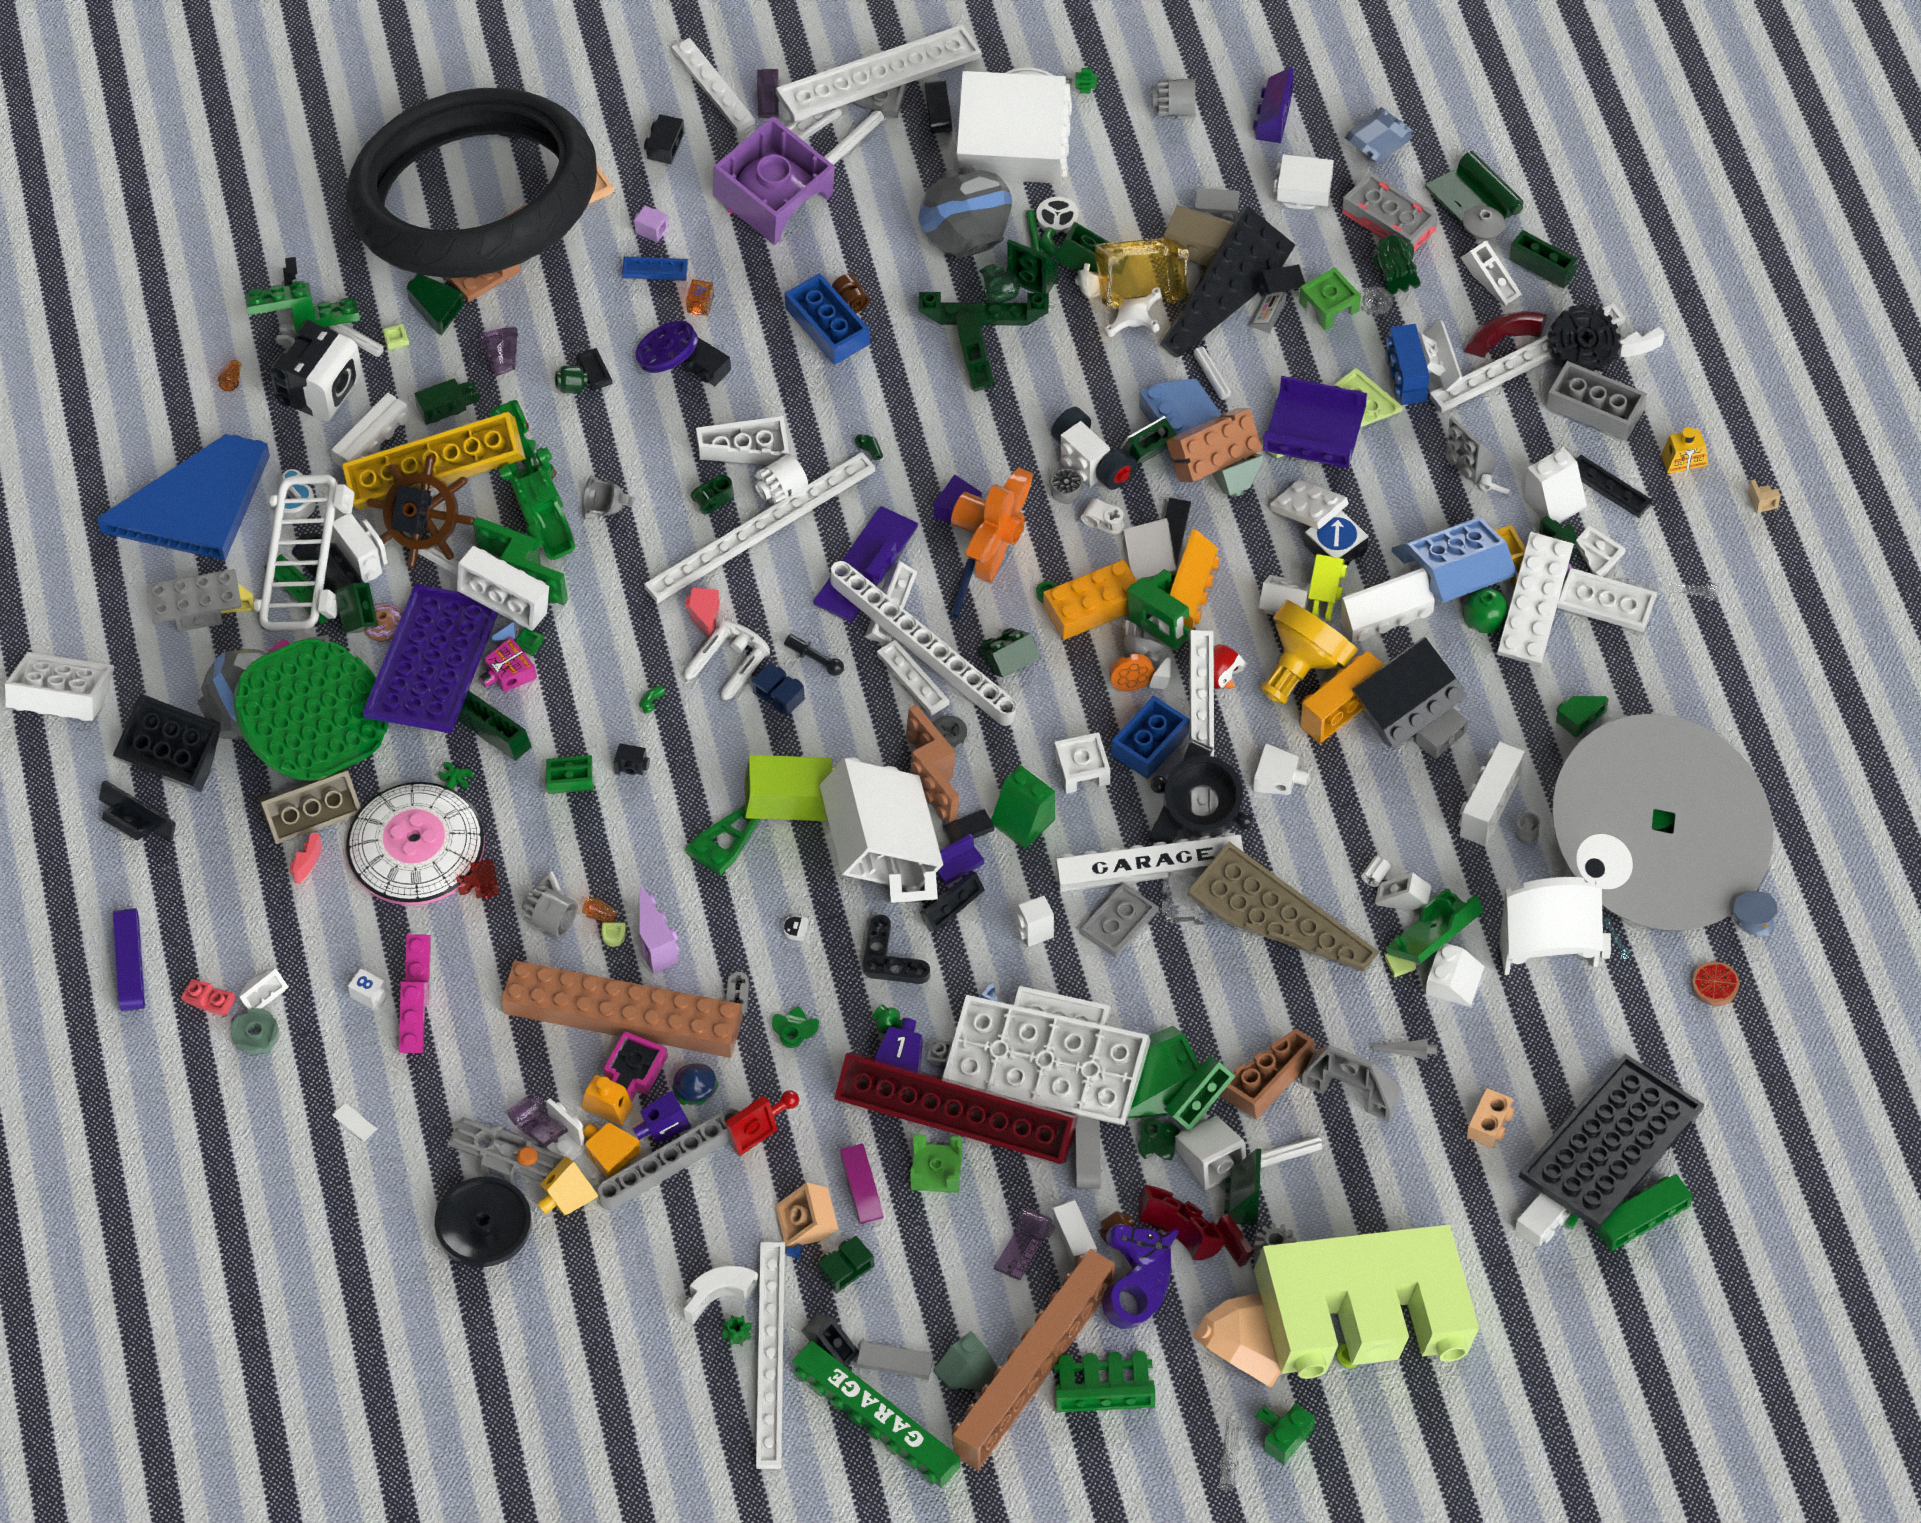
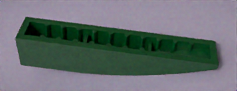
[458,690,532,761]

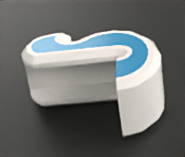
[281,469,316,520]

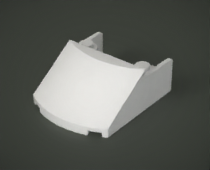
[1499,877,1603,975]

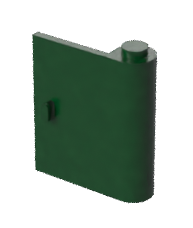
[1424,151,1524,225]

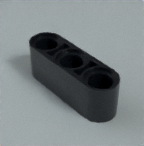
[925,80,952,134]

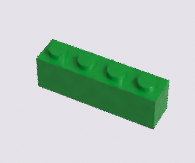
[1594,1174,1693,1252]

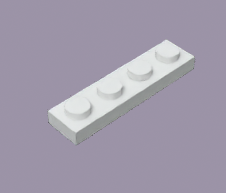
[877,640,949,716]

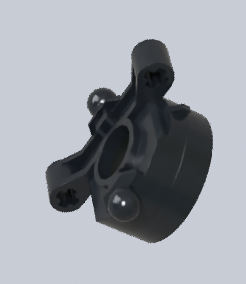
[1148,739,1254,844]

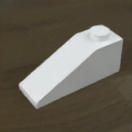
[1460,241,1522,306]

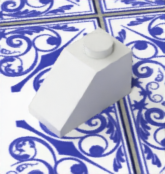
[1375,872,1431,911]

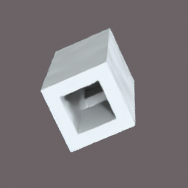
[1053,1200,1097,1267]

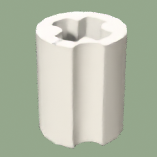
[1361,856,1390,887]

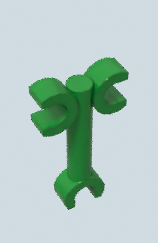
[438,762,474,790]

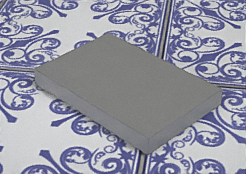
[1079,882,1159,958]

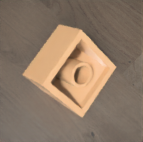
[775,1182,838,1247]

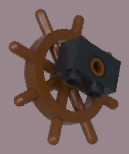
[366,455,475,569]

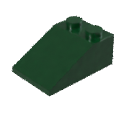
[1054,221,1130,274]
[1007,239,1058,293]
[1224,1149,1261,1225]

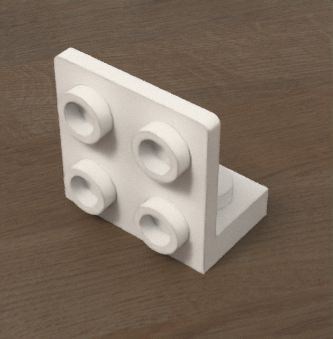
[532,1098,586,1161]

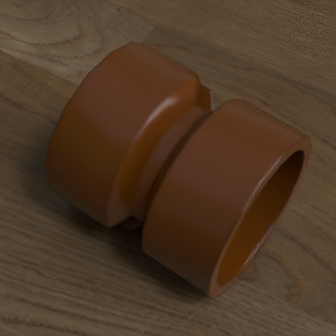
[832,273,870,314]

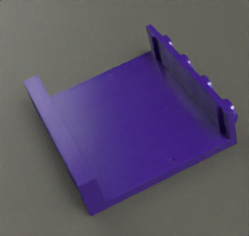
[1263,376,1367,469]

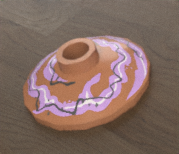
[364,603,403,642]

